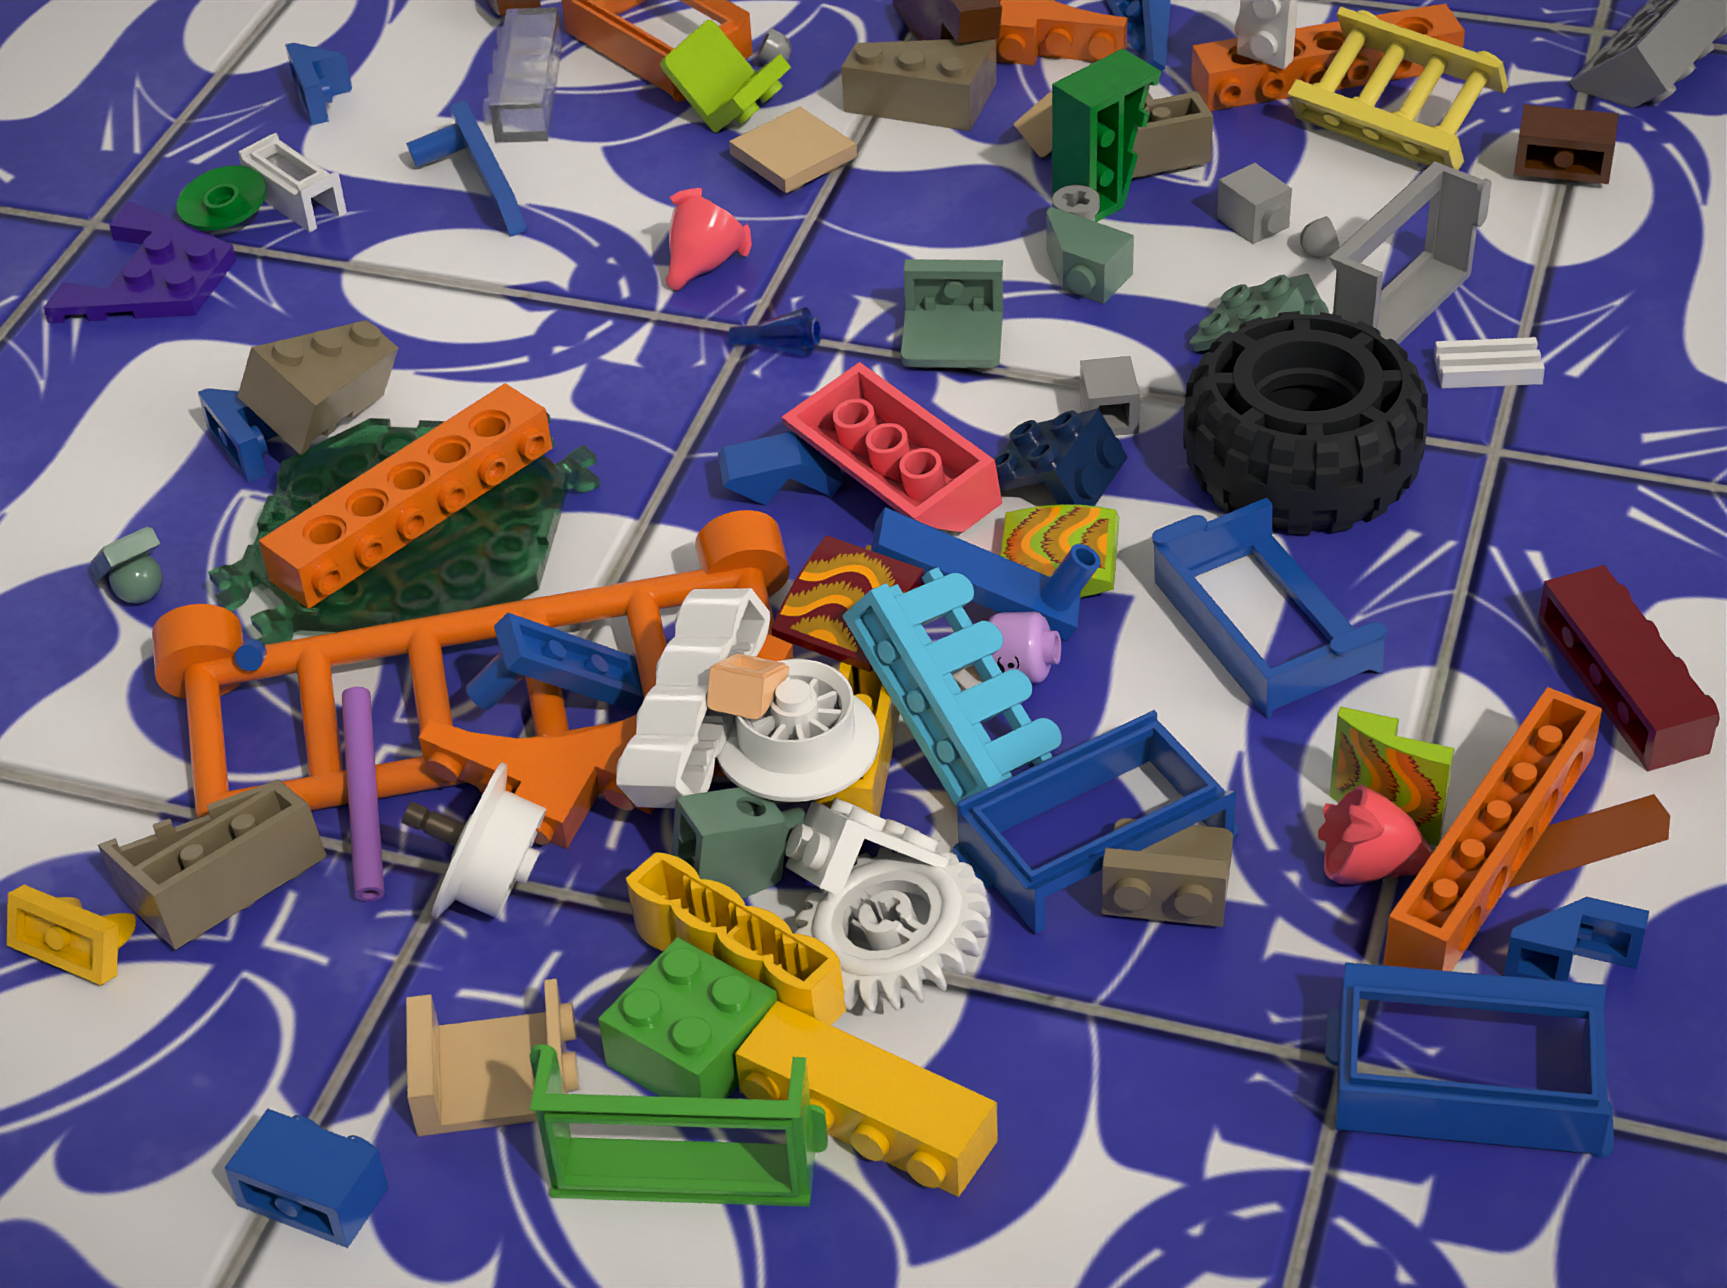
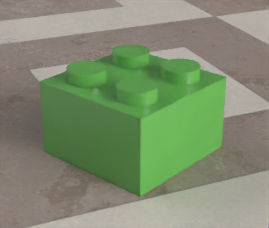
[598,937,778,1099]

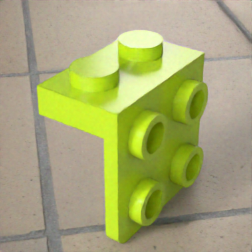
[660,20,791,133]

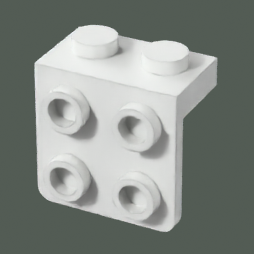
[1235,0,1298,69]
[785,798,951,896]

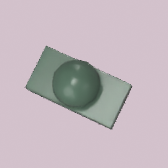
[89,526,163,604]

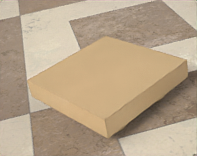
[729,106,857,193]

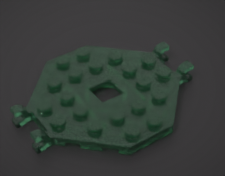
[208,412,600,645]

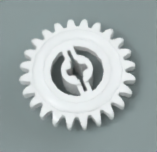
[795,847,991,1013]

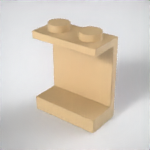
[406,979,580,1137]

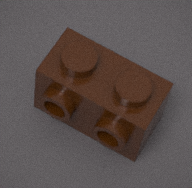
[1514,104,1619,184]

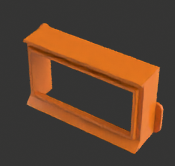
[561,0,753,102]

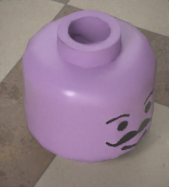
[988,612,1061,684]

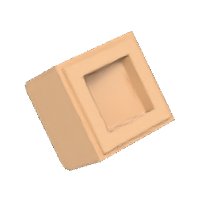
[707,653,789,719]

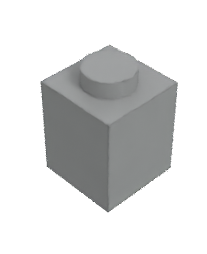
[1217,163,1292,244]
[1080,356,1140,436]

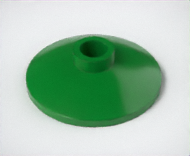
[177,165,267,231]

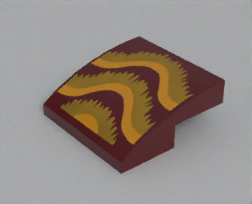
[771,535,925,672]

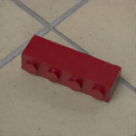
[1538,565,1720,771]

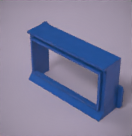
[1152,498,1387,719]
[953,710,1239,934]
[1325,962,1614,1158]

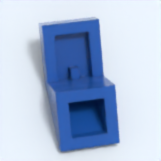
[718,431,844,506]
[1504,897,1650,981]

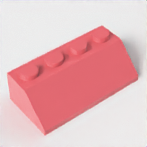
[781,362,1002,532]

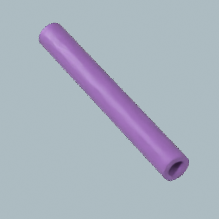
[342,687,385,902]

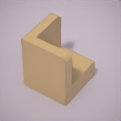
[1013,90,1052,157]

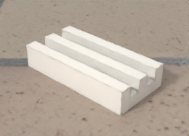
[1434,337,1545,389]

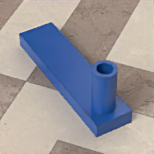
[406,100,527,237]
[871,507,1100,641]

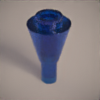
[729,307,821,356]

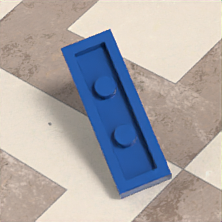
[466,613,644,712]

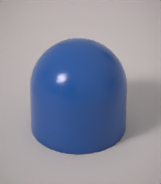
[235,639,267,671]

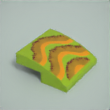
[1001,505,1120,598]
[1329,706,1454,846]

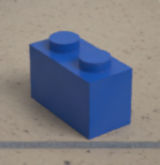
[224,1108,389,1248]

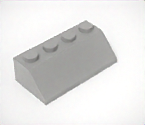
[1569,0,1727,108]

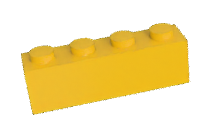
[735,1001,998,1197]

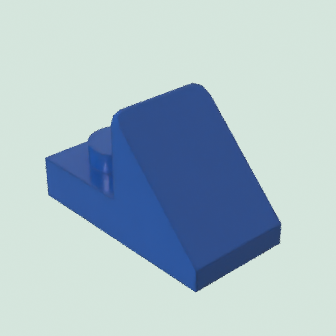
[285,42,352,125]
[198,388,279,483]

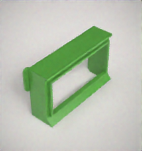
[529,1044,828,1207]

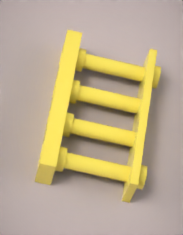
[1288,7,1508,170]

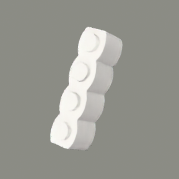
[616,588,770,808]

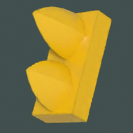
[7,884,136,985]

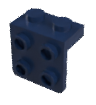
[993,408,1128,506]

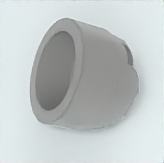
[756,28,792,64]
[1300,216,1339,258]

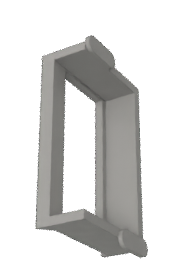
[1328,161,1491,344]

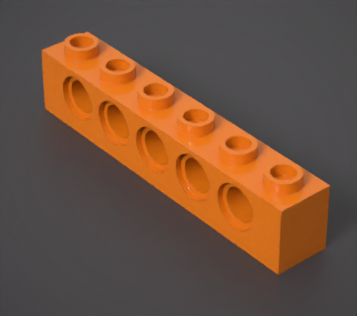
[1191,3,1465,111]
[258,383,552,609]
[1383,687,1602,971]

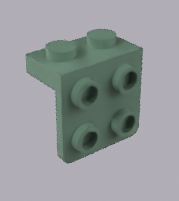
[901,259,1004,369]
[1189,273,1329,352]

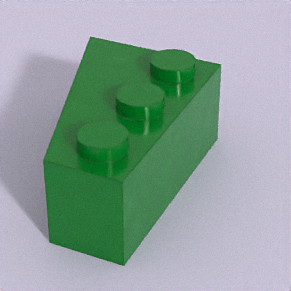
[1052,48,1162,222]

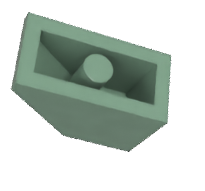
[1046,207,1134,304]

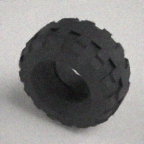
[1183,311,1428,535]

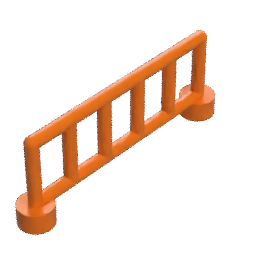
[152,510,790,819]

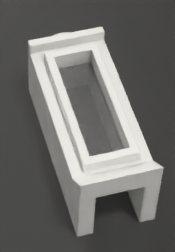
[238,133,347,232]

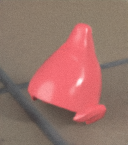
[666,188,752,291]
[1318,785,1434,885]

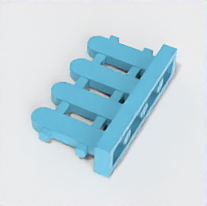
[842,567,1062,808]

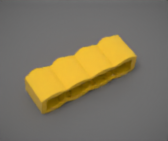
[626,852,846,1025]

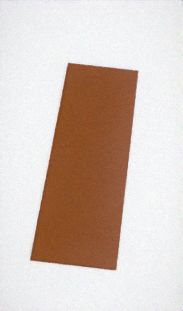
[1507,794,1671,889]

